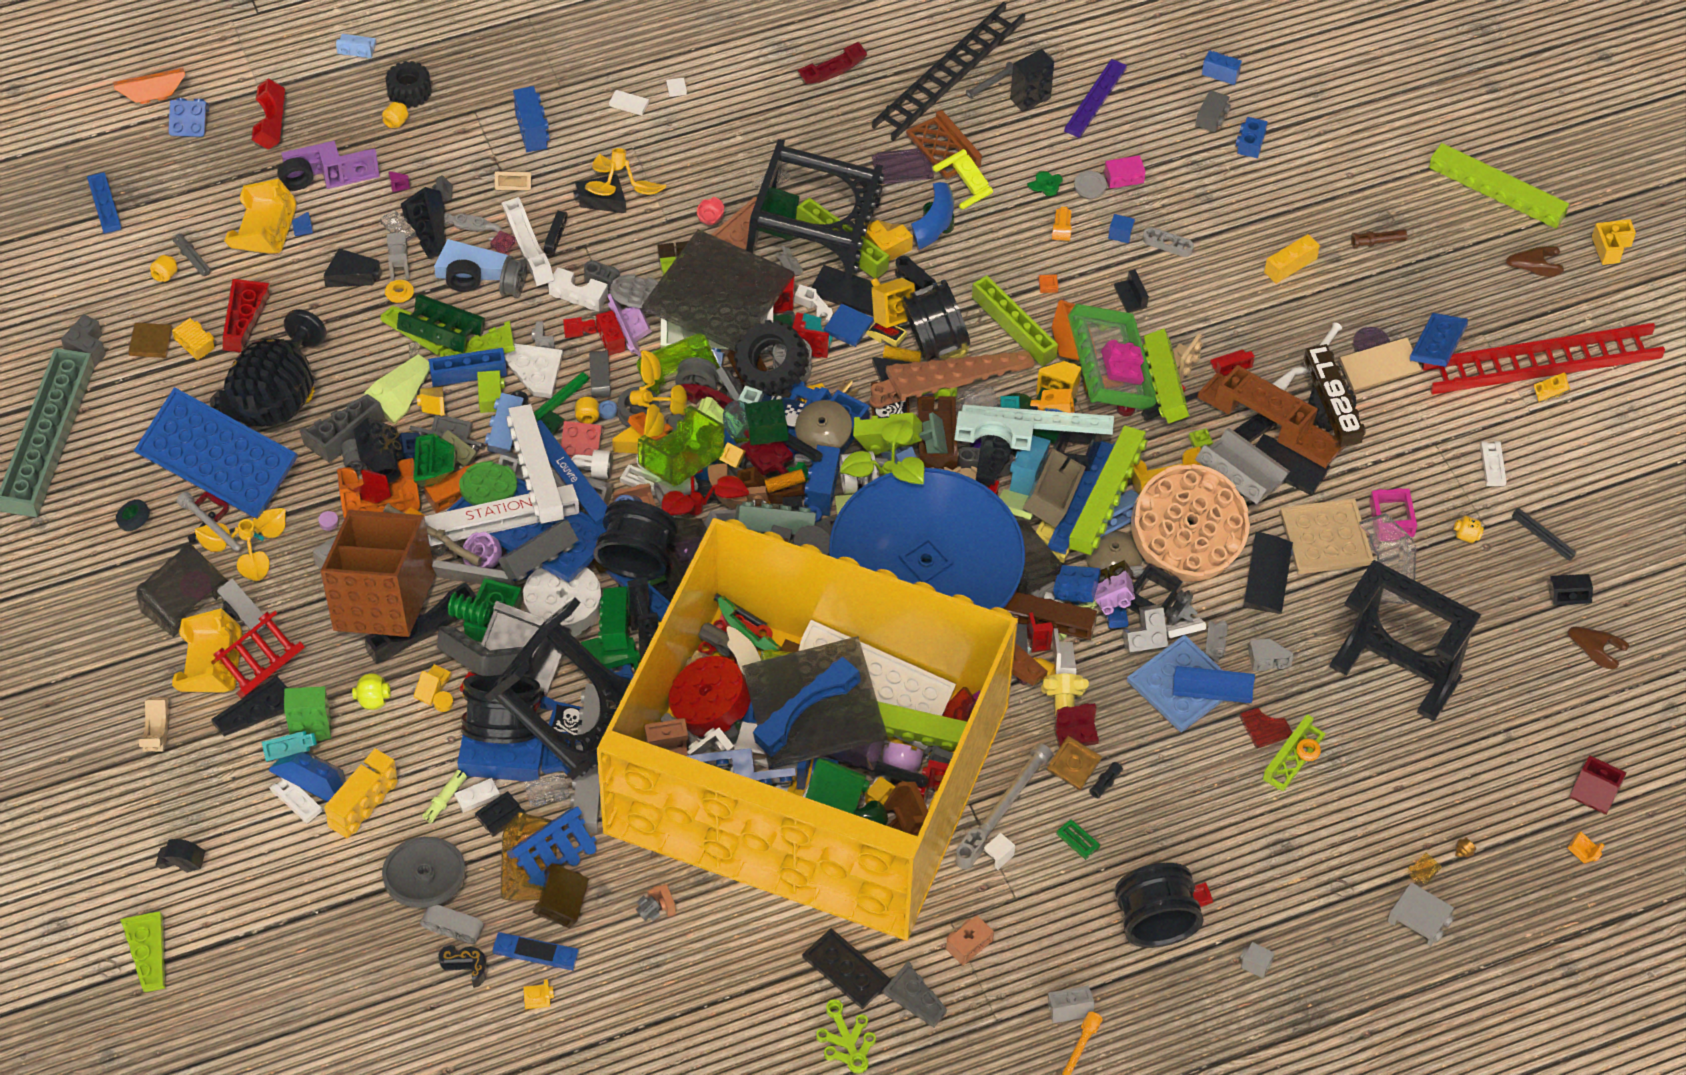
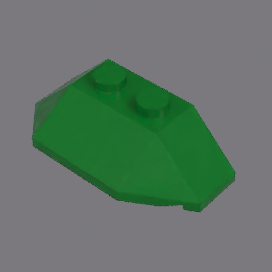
[413,433,455,487]

